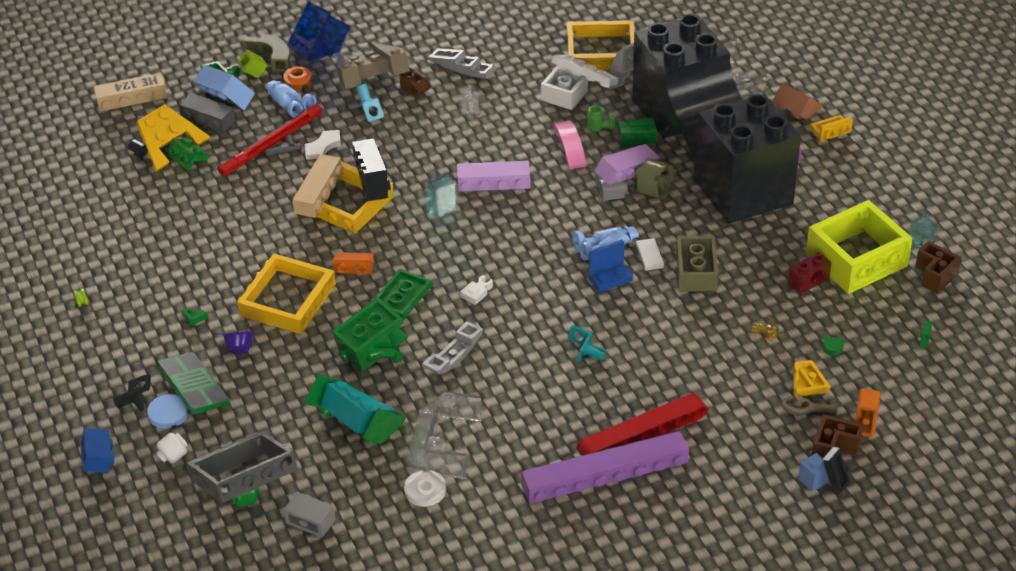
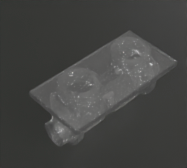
[461,84,480,116]

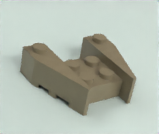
[336,43,410,89]

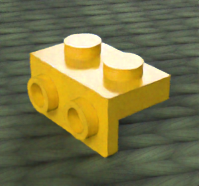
[810,115,853,142]

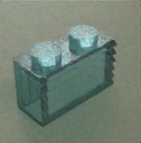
[426,174,456,218]

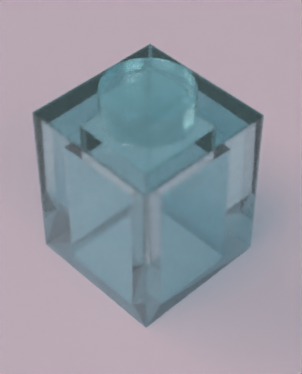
[909,216,938,249]

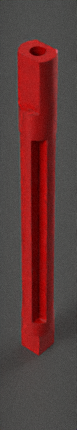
[217,104,322,177]

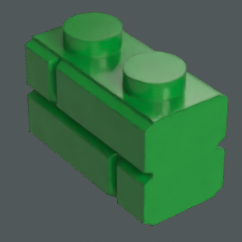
[618,118,657,147]

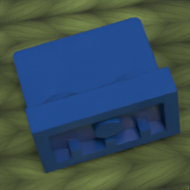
[589,239,633,293]

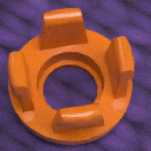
[284,66,312,94]

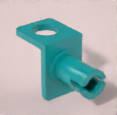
[568,325,607,363]

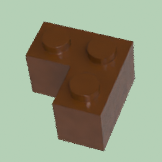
[915,241,961,294]
[811,414,864,458]

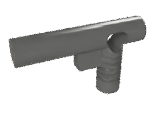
[266,134,302,156]

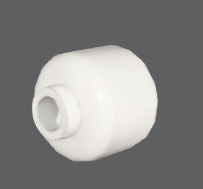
[156,433,188,464]

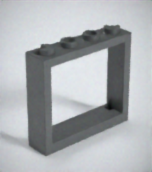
[187,431,298,503]

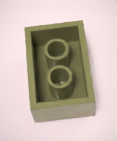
[676,236,719,292]

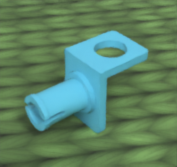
[356,84,384,122]

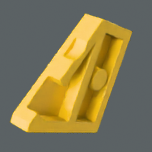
[793,360,831,397]

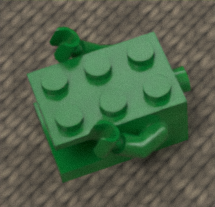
[332,297,408,372]

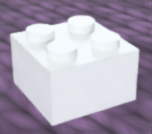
[541,67,588,110]

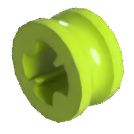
[73,288,88,307]

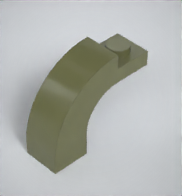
[242,34,291,72]

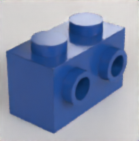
[80,428,115,473]

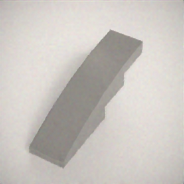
[608,43,634,90]
[429,48,496,79]

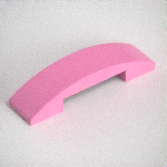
[553,120,587,169]

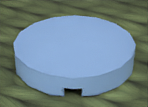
[147,394,189,429]

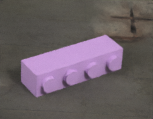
[595,144,660,185]
[457,161,530,192]

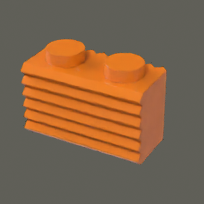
[855,389,881,437]

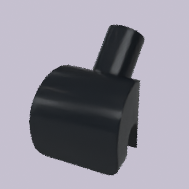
[127,140,148,159]

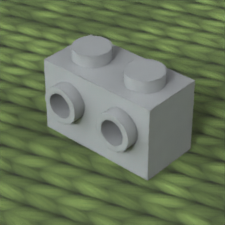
[284,492,336,538]

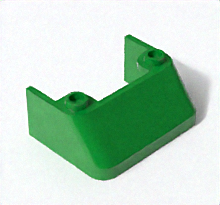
[303,374,406,446]

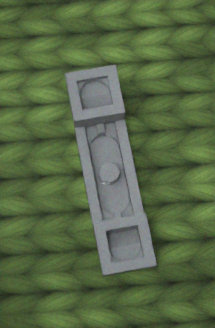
[422,322,483,374]

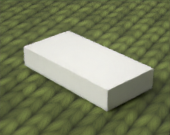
[636,238,664,271]

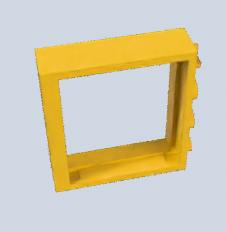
[567,21,635,71]
[295,161,394,234]
[237,253,336,334]

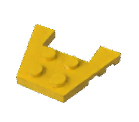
[136,104,210,172]

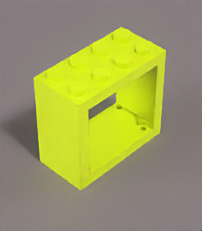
[806,200,913,294]

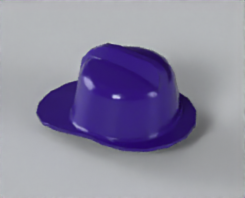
[214,331,257,354]

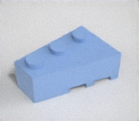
[193,65,255,110]

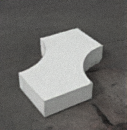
[305,130,341,160]

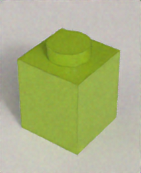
[237,50,268,79]

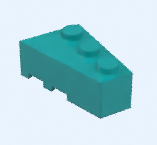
[321,381,395,434]

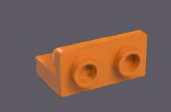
[333,252,374,274]

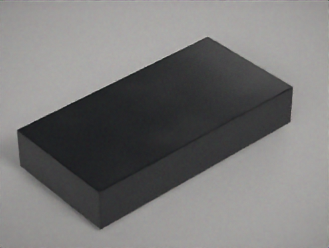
[823,447,850,494]

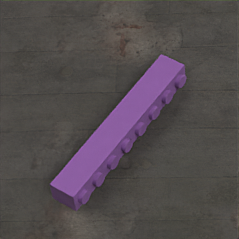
[521,431,689,504]

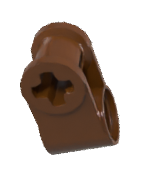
[400,68,431,97]

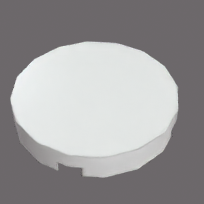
[404,470,446,507]

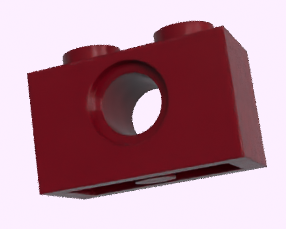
[788,252,831,294]

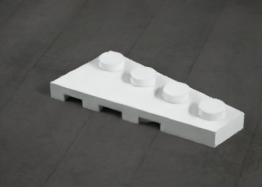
[551,54,619,88]

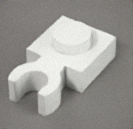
[460,275,493,305]

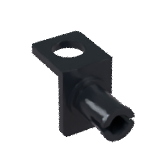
[113,374,151,411]

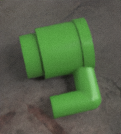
[586,105,616,132]

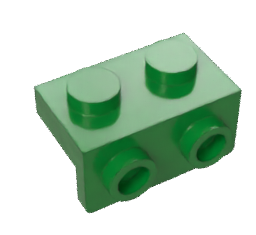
[167,137,209,170]

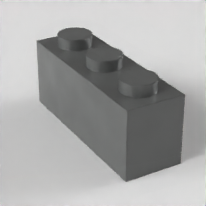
[179,93,235,133]

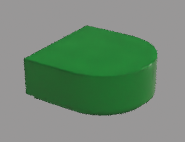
[823,336,844,356]

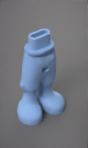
[265,80,316,118]
[572,225,639,260]

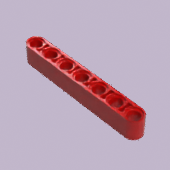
[576,393,709,456]

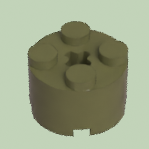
[635,158,675,199]

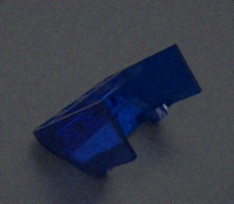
[287,1,351,62]

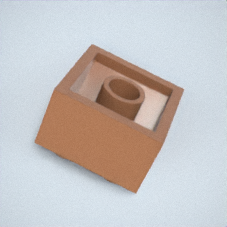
[772,83,823,120]

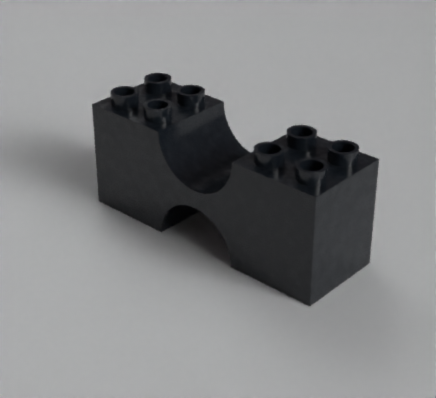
[632,14,801,224]

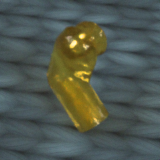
[751,323,779,338]

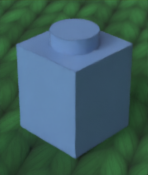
[798,453,829,492]

